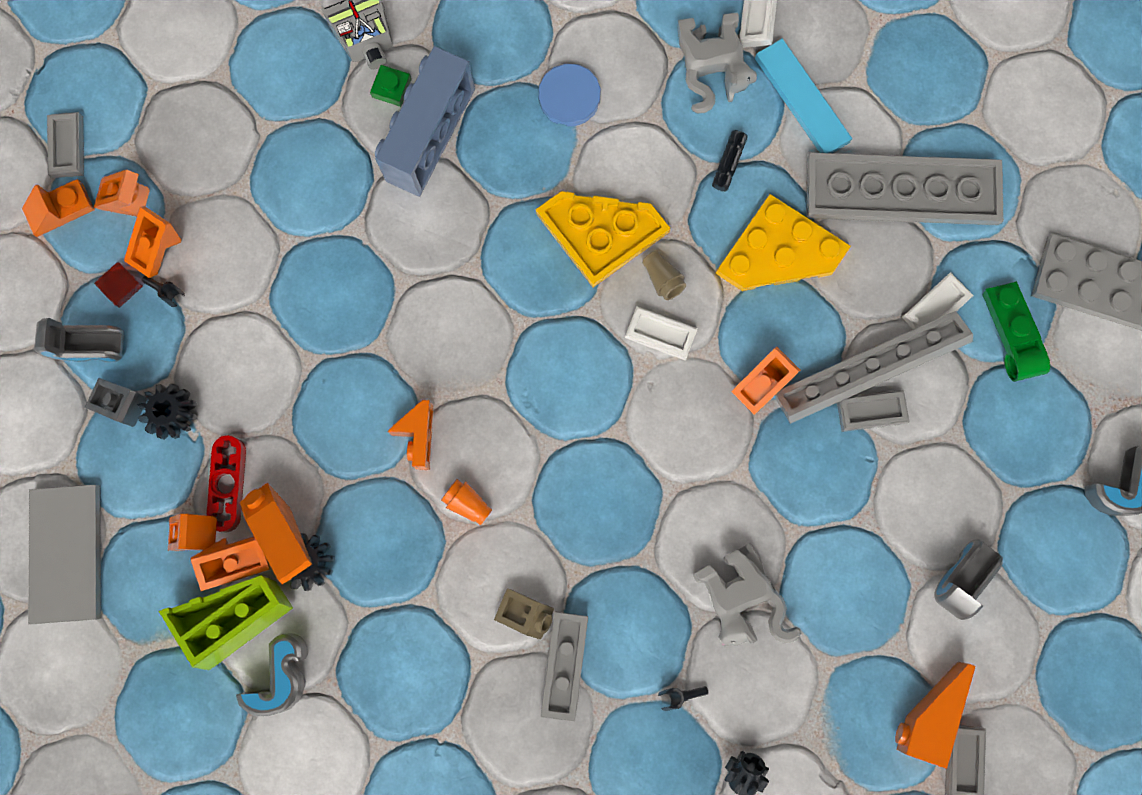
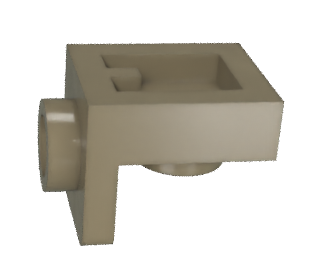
[494,588,554,639]

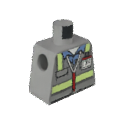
[322,0,393,70]

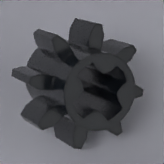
[724,751,769,795]

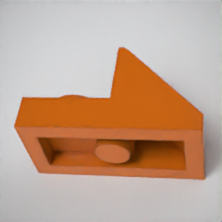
[94,169,150,217]
[22,179,95,237]
[124,206,182,278]
[731,347,801,415]
[388,400,433,470]
[167,514,217,551]
[190,536,270,591]

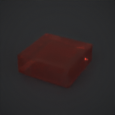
[94,262,143,308]

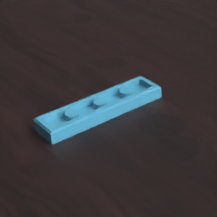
[755,38,852,154]

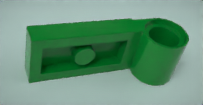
[982,281,1050,382]

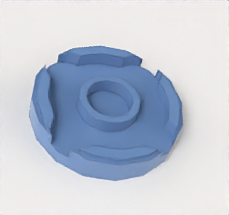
[538,64,601,127]

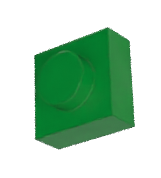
[370,65,412,107]

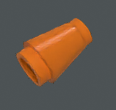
[441,479,492,525]

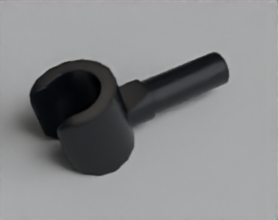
[142,276,185,307]
[658,686,709,711]

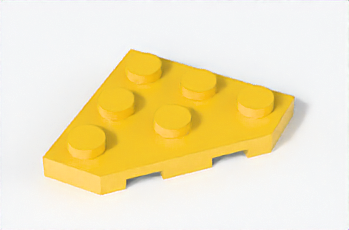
[535,191,671,288]
[716,194,851,291]

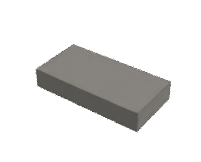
[47,112,84,178]
[837,390,910,432]
[945,725,986,795]

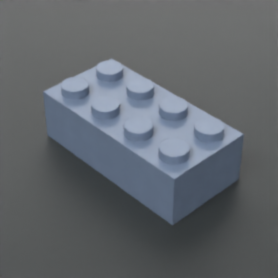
[375,46,475,197]

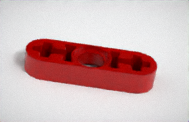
[206,435,246,533]

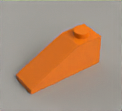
[240,483,312,585]
[895,662,976,769]

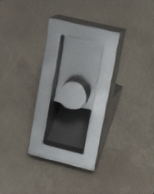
[84,378,147,427]

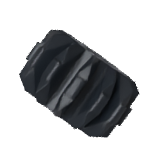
[137,383,198,440]
[290,533,335,591]

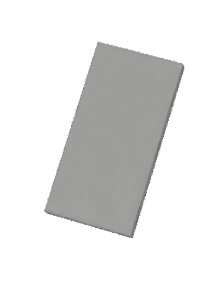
[28,485,101,624]

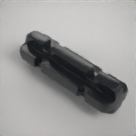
[712,130,748,192]

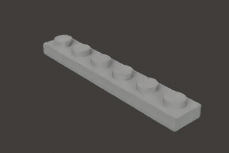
[775,311,973,424]

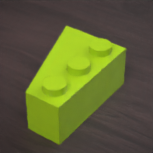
[159,575,293,670]

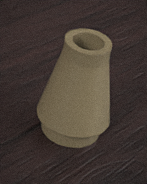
[642,251,686,300]

